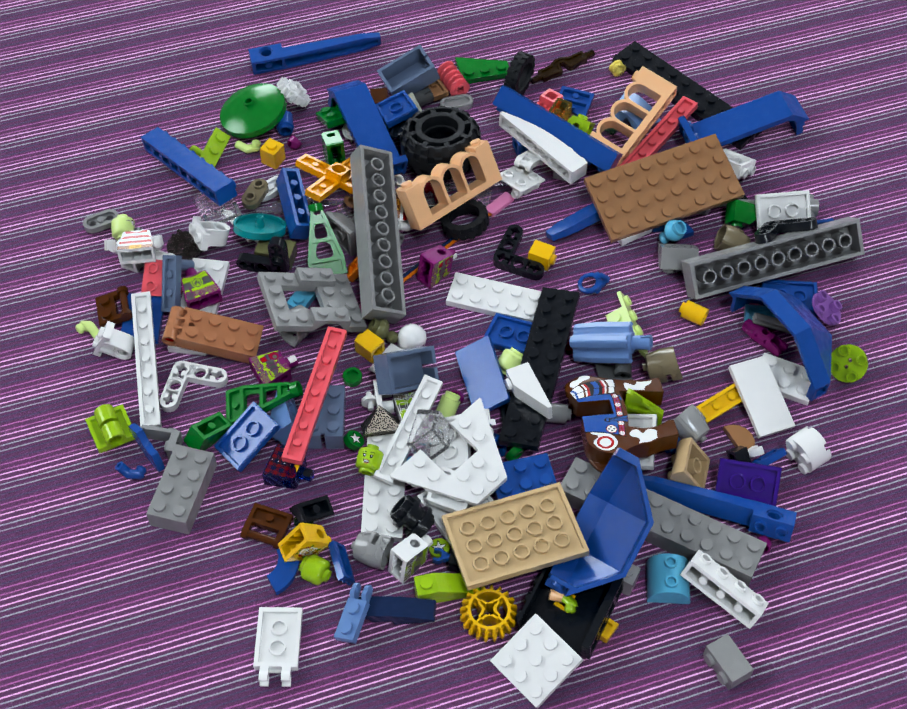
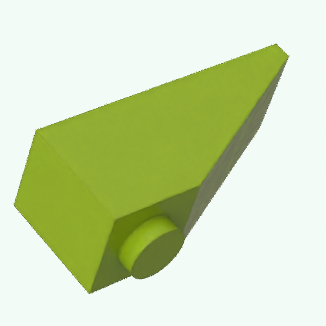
[414,573,480,603]

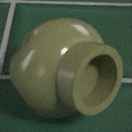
[367,318,398,344]

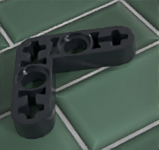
[754,217,818,244]
[493,225,544,281]
[236,237,290,273]

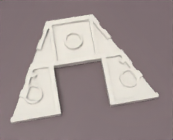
[390,398,507,506]

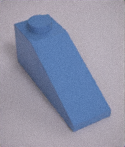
[270,390,298,445]

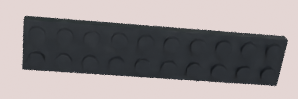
[612,41,762,150]
[498,287,580,451]

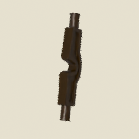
[531,49,595,84]

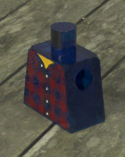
[262,443,315,489]

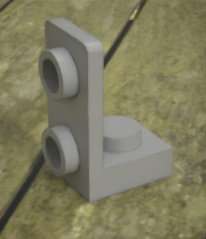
[141,425,183,460]

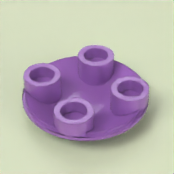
[812,290,842,326]

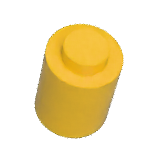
[679,300,709,326]

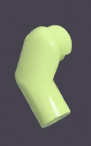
[235,139,261,154]
[75,320,99,338]

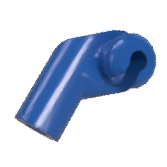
[115,461,147,480]

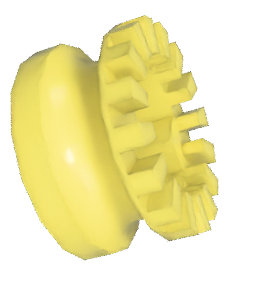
[609,60,626,77]

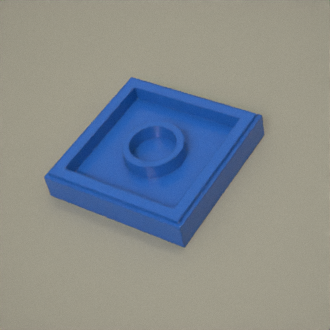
[376,90,419,128]

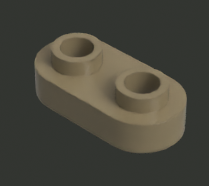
[242,179,269,210]

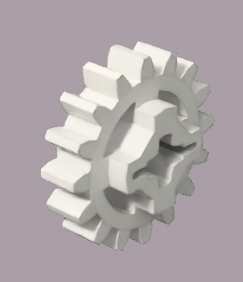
[276,77,311,108]

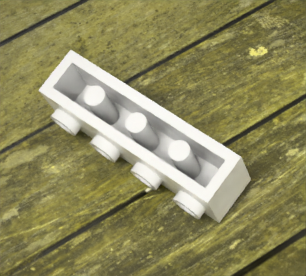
[680,549,769,629]

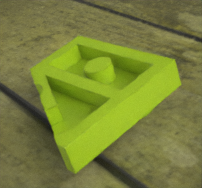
[625,388,664,426]

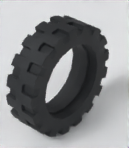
[504,51,535,95]
[440,199,489,241]

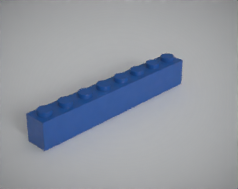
[492,85,623,172]
[141,127,237,206]

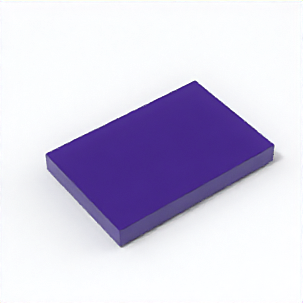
[715,458,782,506]

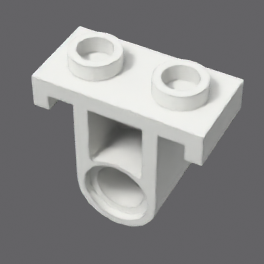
[189,216,230,251]
[92,321,135,360]

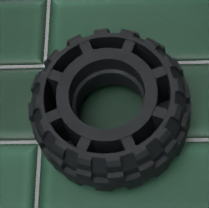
[400,106,481,180]

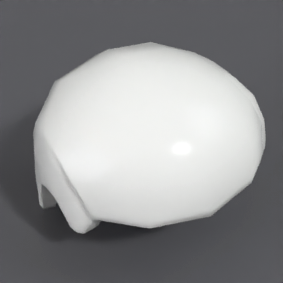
[397,323,427,350]

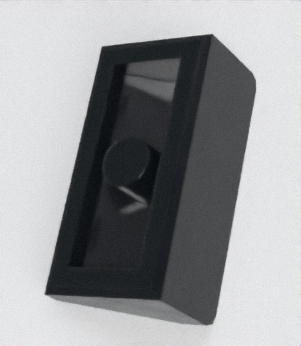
[289,495,334,523]

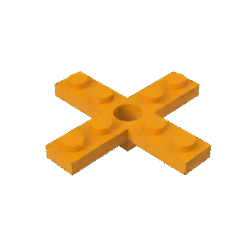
[295,153,353,202]

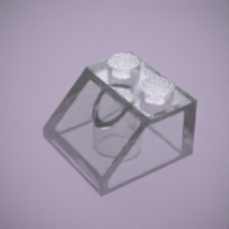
[193,193,242,223]
[406,409,454,460]

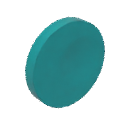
[233,213,286,240]

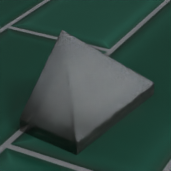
[361,405,400,437]

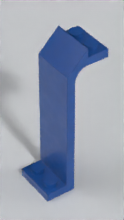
[327,80,408,175]
[678,91,810,146]

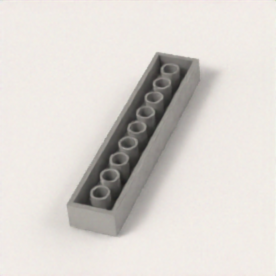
[350,145,406,324]
[681,217,865,300]
[561,457,767,587]

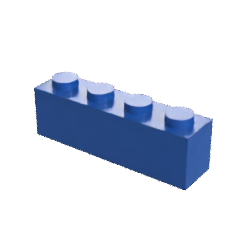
[276,168,310,239]

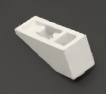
[504,362,552,419]

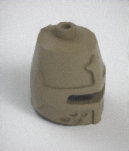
[714,224,751,251]
[642,346,683,383]

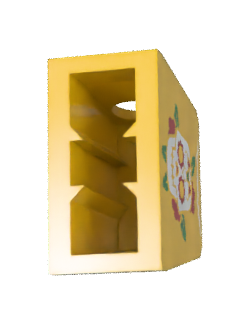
[278,523,331,562]

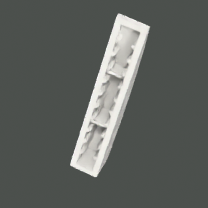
[499,111,588,185]

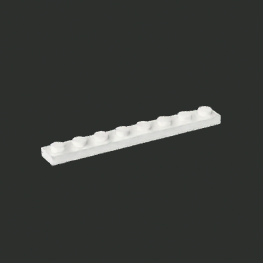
[131,291,162,428]

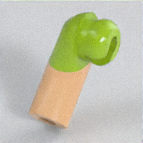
[548,589,578,614]

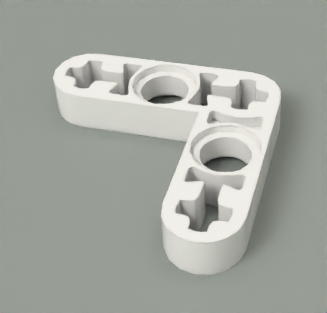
[160,361,228,412]

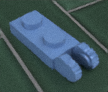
[334,582,373,644]

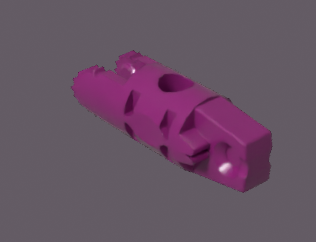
[742,319,788,356]

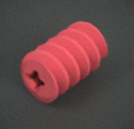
[437,61,470,96]

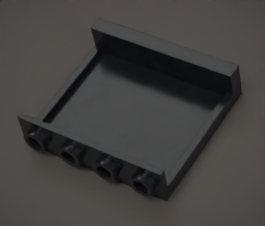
[515,566,624,660]

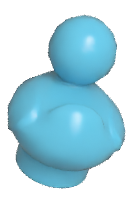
[659,220,687,244]

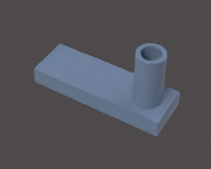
[161,255,195,312]

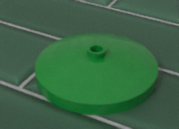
[220,83,287,138]

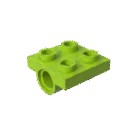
[85,404,135,454]

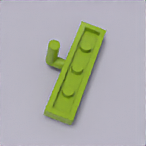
[189,127,231,167]

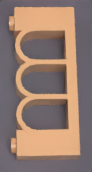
[590,66,677,167]
[396,138,502,230]

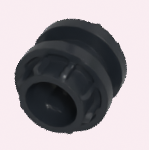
[390,495,435,538]

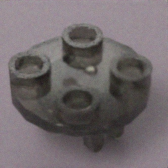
[166,229,203,260]

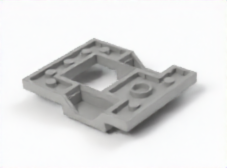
[257,267,367,332]

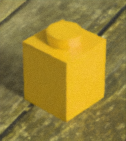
[260,138,286,169]
[528,240,557,271]
[354,329,385,363]

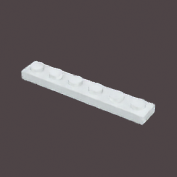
[374,375,443,486]

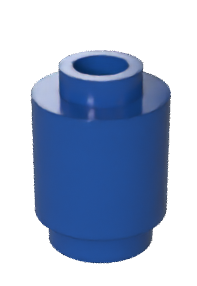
[276,110,294,136]

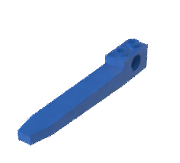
[248,33,381,75]
[545,203,601,241]
[643,475,797,543]

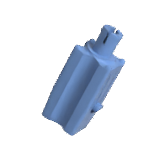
[569,322,653,364]

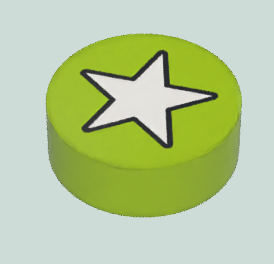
[429,538,450,558]

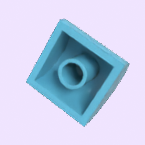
[646,553,690,604]

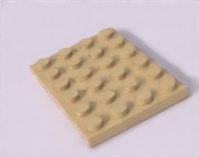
[441,482,589,591]

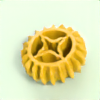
[460,584,517,643]

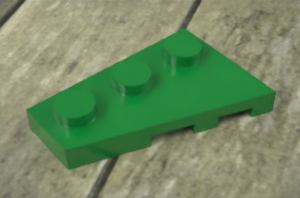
[455,57,509,84]

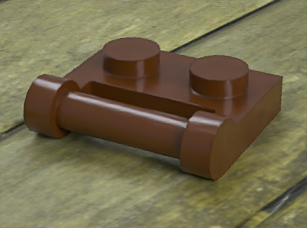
[95,286,133,327]
[240,503,294,549]

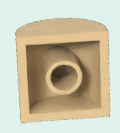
[668,437,710,488]

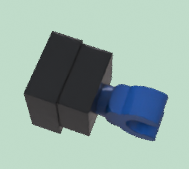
[432,547,461,574]

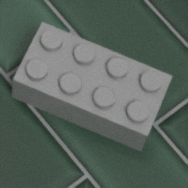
[146,444,217,535]

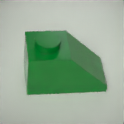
[725,199,756,229]
[183,411,232,450]

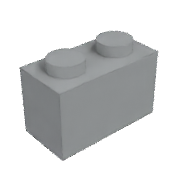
[703,634,754,690]

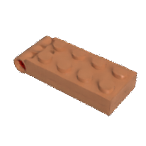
[162,306,264,364]

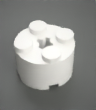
[786,426,831,475]

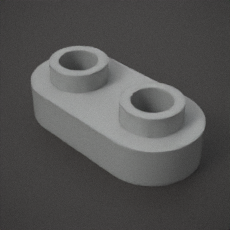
[83,209,118,234]

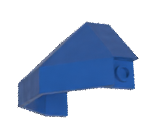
[729,286,832,401]
[544,448,654,597]

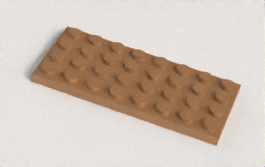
[584,134,745,243]

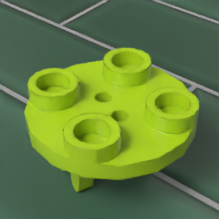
[831,344,868,383]

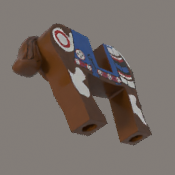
[565,376,679,473]

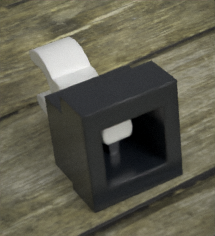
[726,445,764,463]

